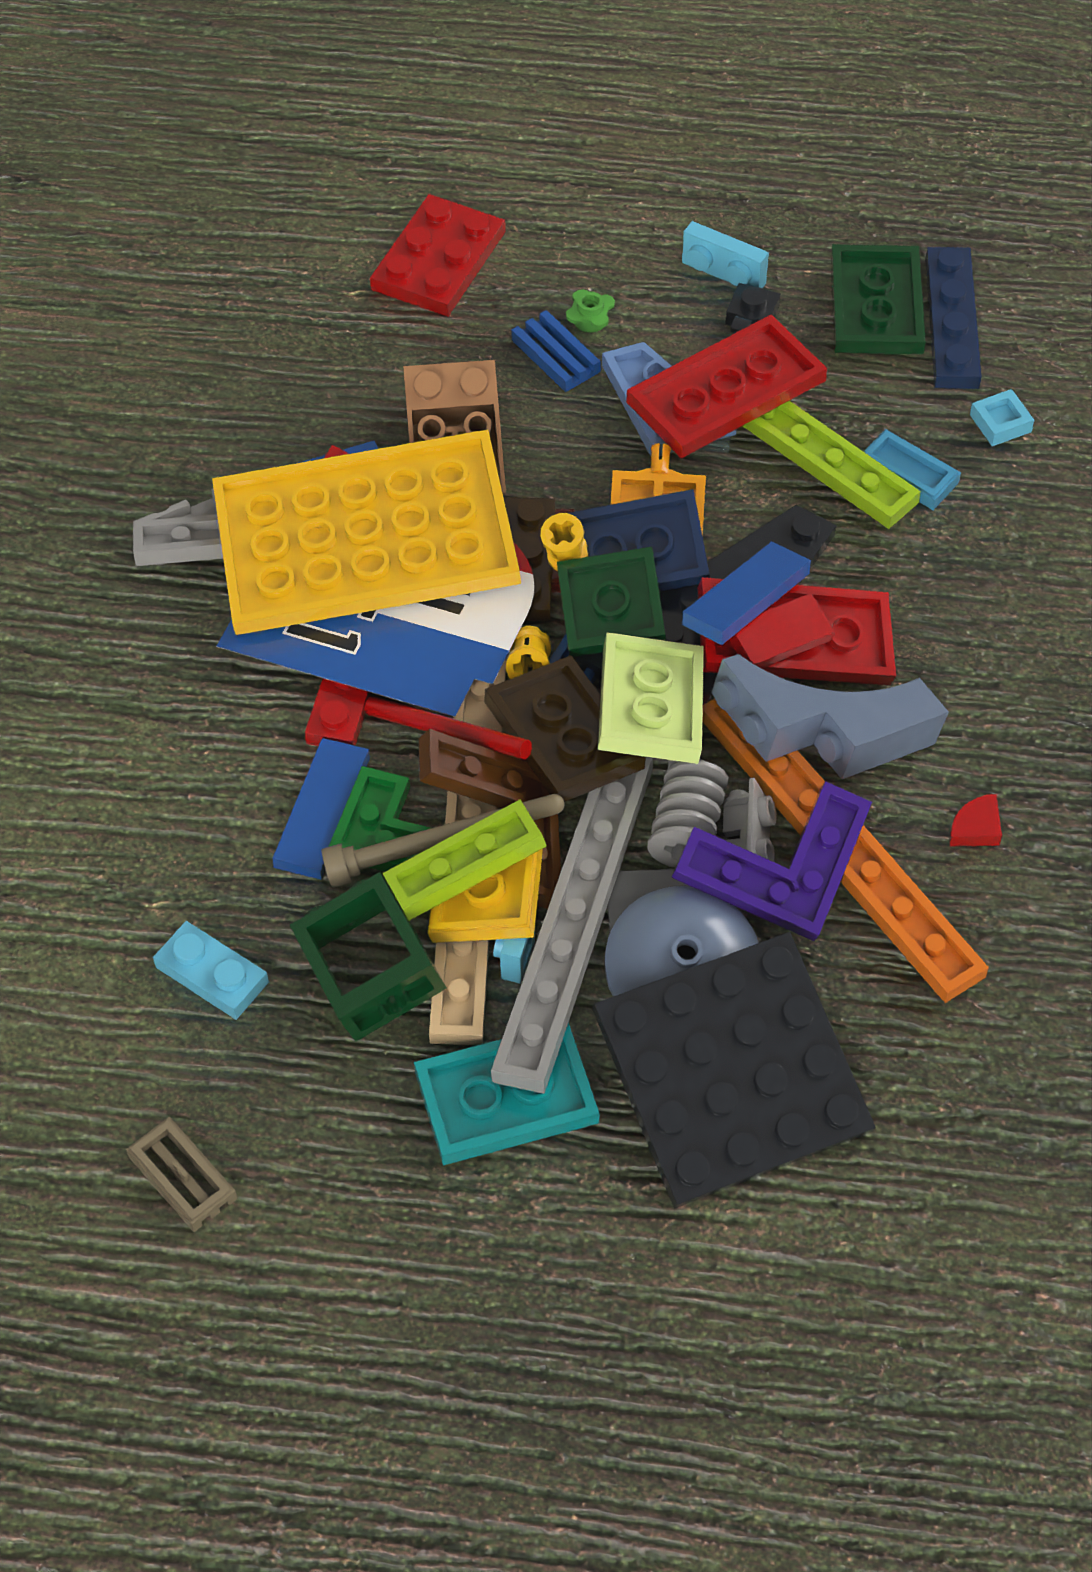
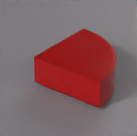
[949,794,1002,846]

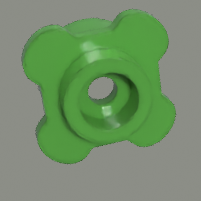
[566,289,615,332]

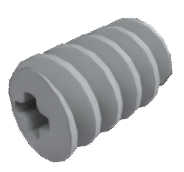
[647,759,728,867]

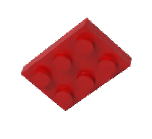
[370,194,506,317]

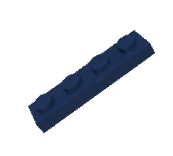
[925,247,982,389]

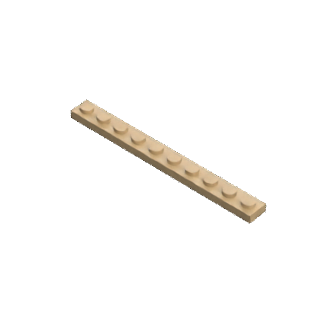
[429,654,508,1045]

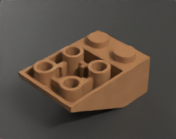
[403,360,506,495]

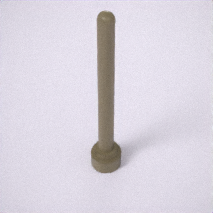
[321,794,564,888]

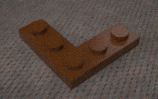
[419,729,561,909]

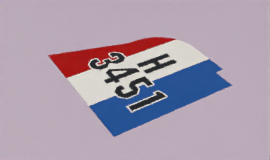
[216,445,534,717]

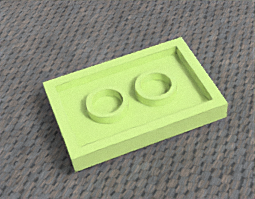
[598,632,704,764]

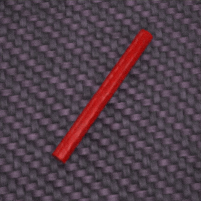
[364,696,532,759]

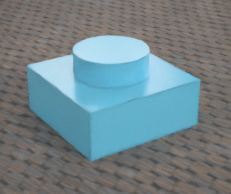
[970,389,1034,446]
[493,930,535,984]

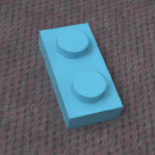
[682,221,769,288]
[153,921,269,1020]

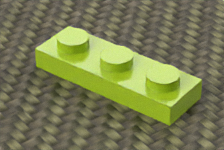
[383,799,547,921]

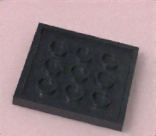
[592,932,876,1209]

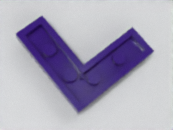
[671,781,872,941]

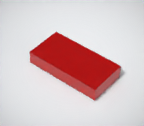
[729,593,835,668]

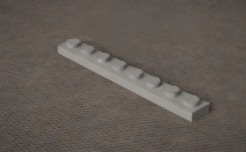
[491,757,653,1094]

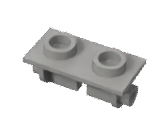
[723,778,776,862]

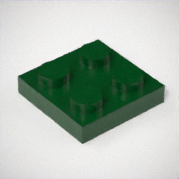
[557,547,667,657]

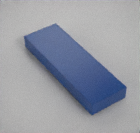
[682,541,811,645]
[272,738,370,880]

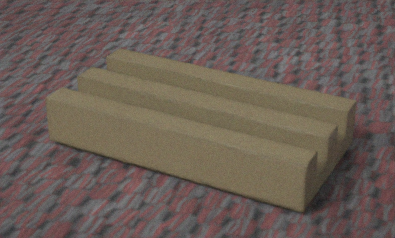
[126,1116,238,1232]

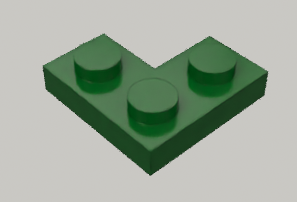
[328,766,431,872]

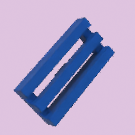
[511,310,601,392]

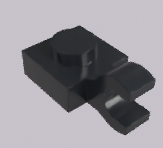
[725,283,781,334]

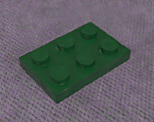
[831,244,926,355]

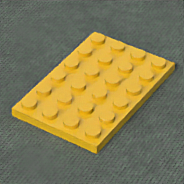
[212,429,521,635]

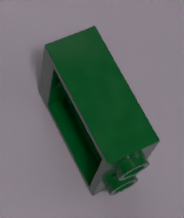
[290,872,447,1042]

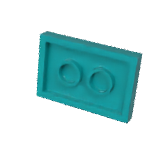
[414,1022,600,1166]

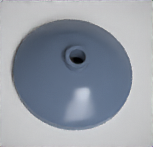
[604,886,758,996]

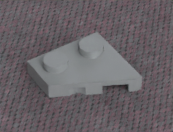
[133,488,223,566]

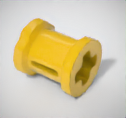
[540,513,588,571]
[506,626,551,679]

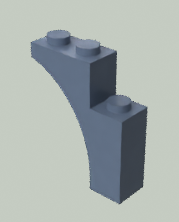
[711,654,949,779]

